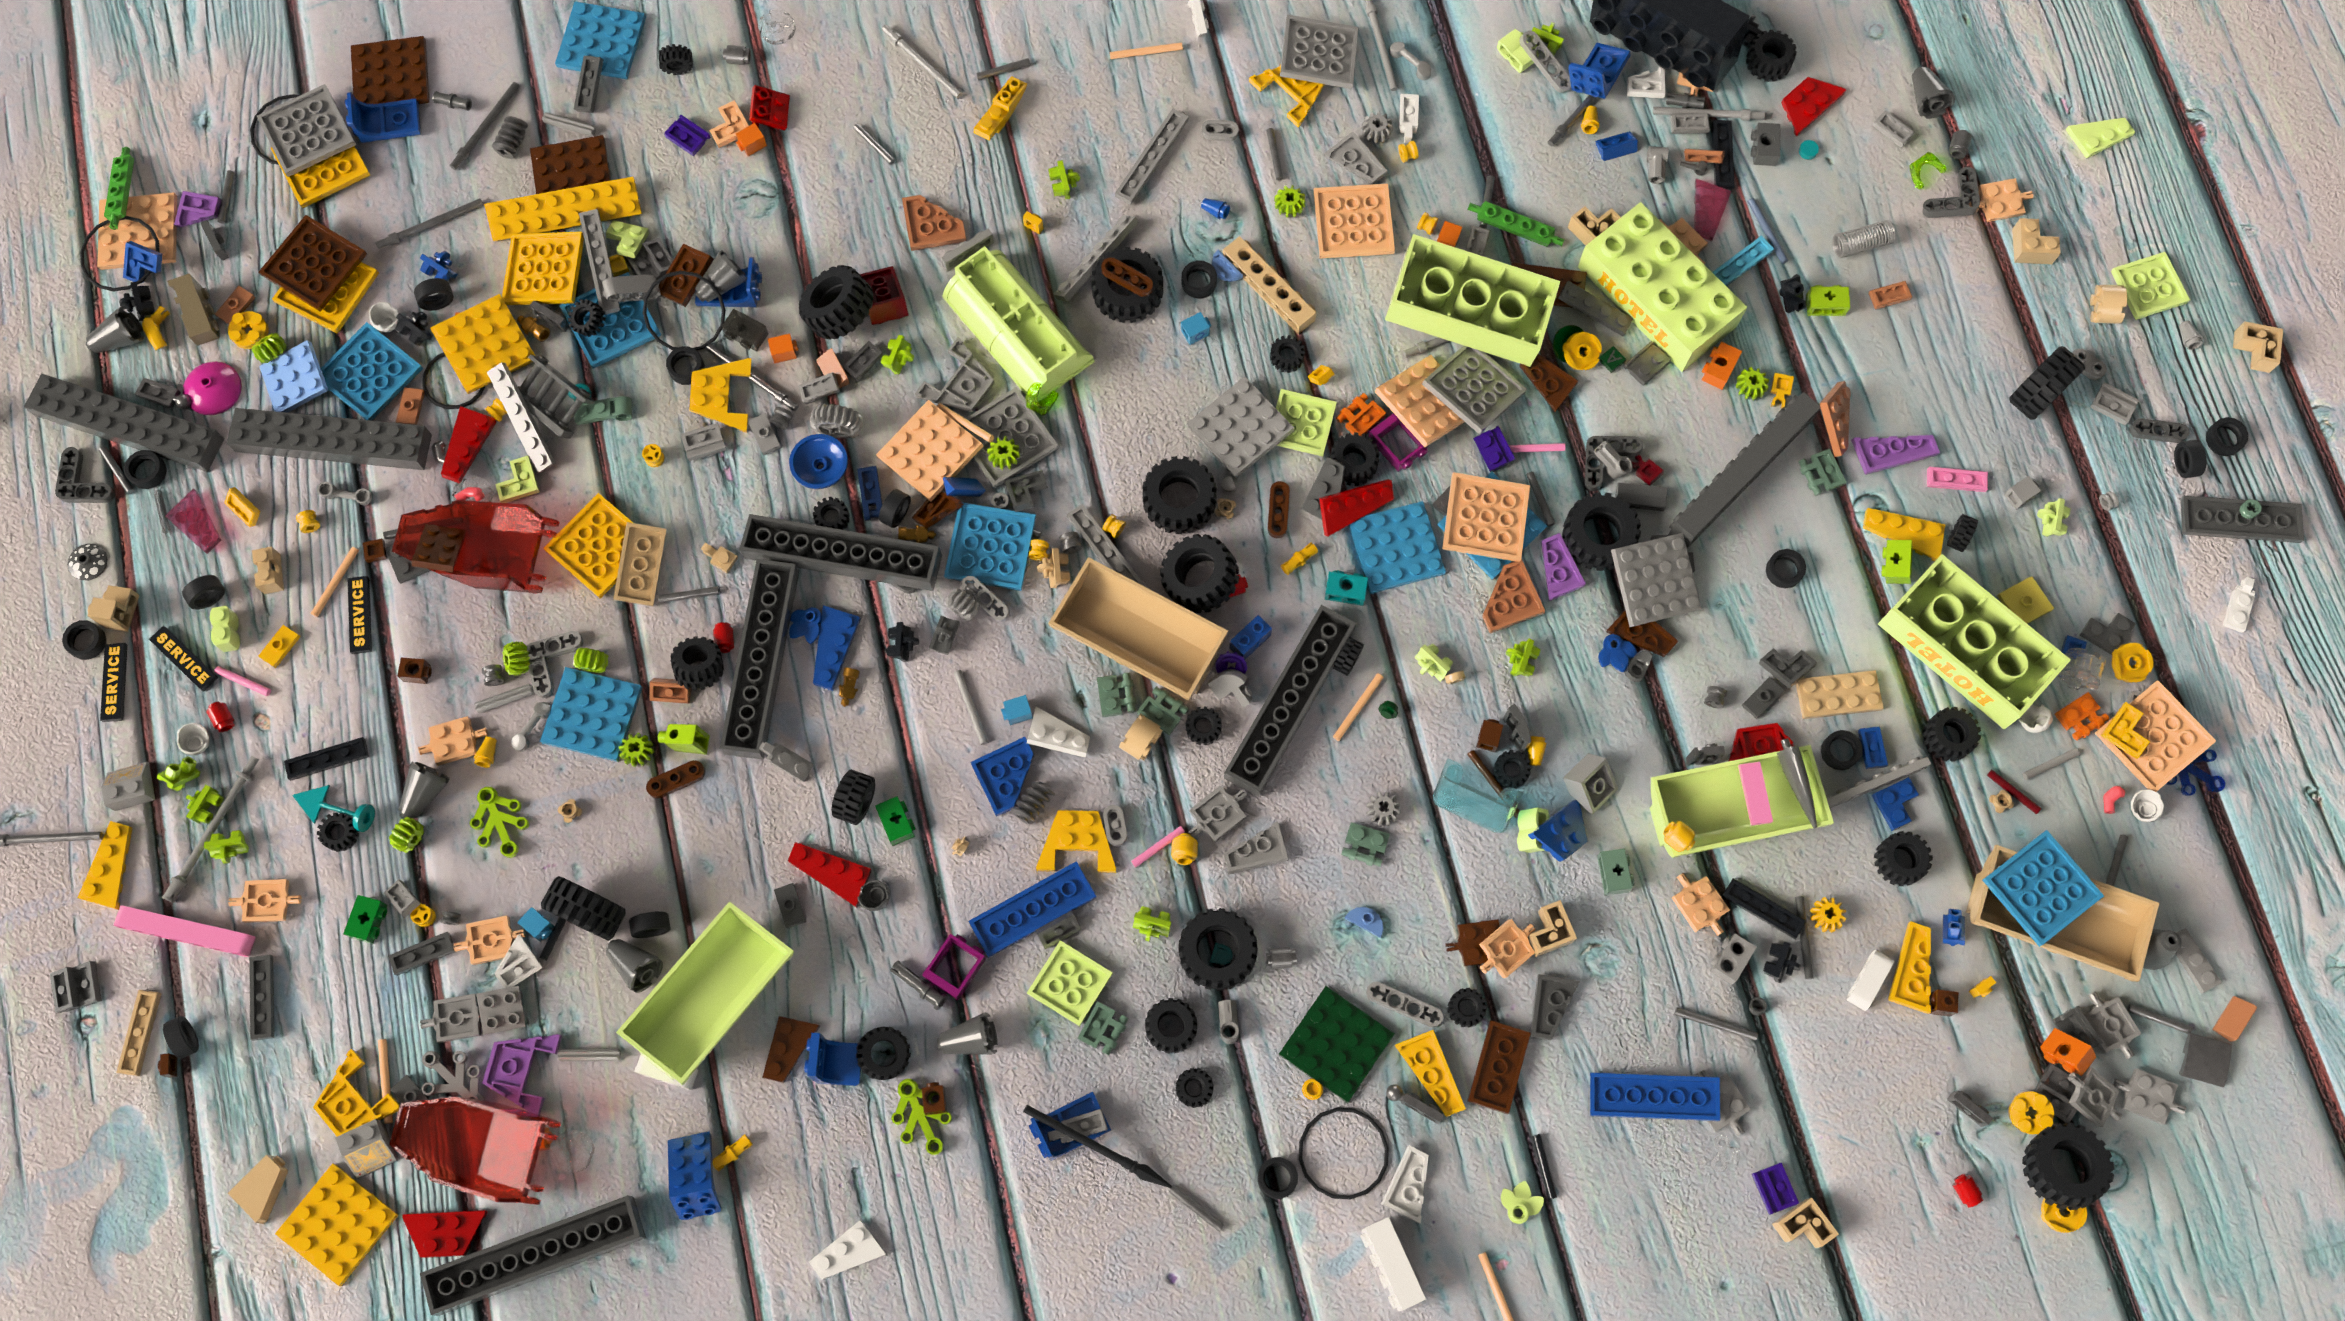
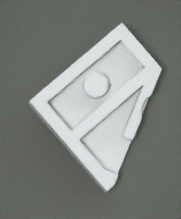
[1188,0,1209,36]
[1627,67,1665,98]
[495,934,543,988]

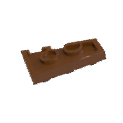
[1520,354,1578,412]

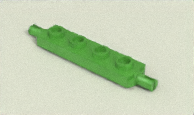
[104,147,134,230]
[1467,201,1565,247]

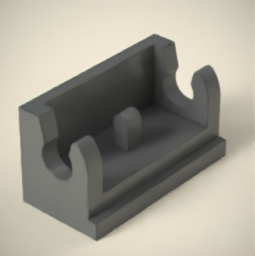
[2052,1006,2103,1048]

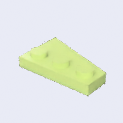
[2066,118,2135,158]

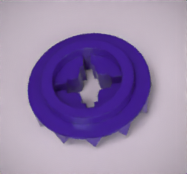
[1215,651,1247,674]

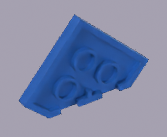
[970,737,1034,817]

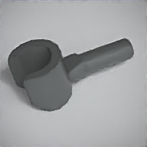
[1680,161,1708,176]

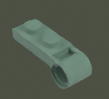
[575,396,632,425]

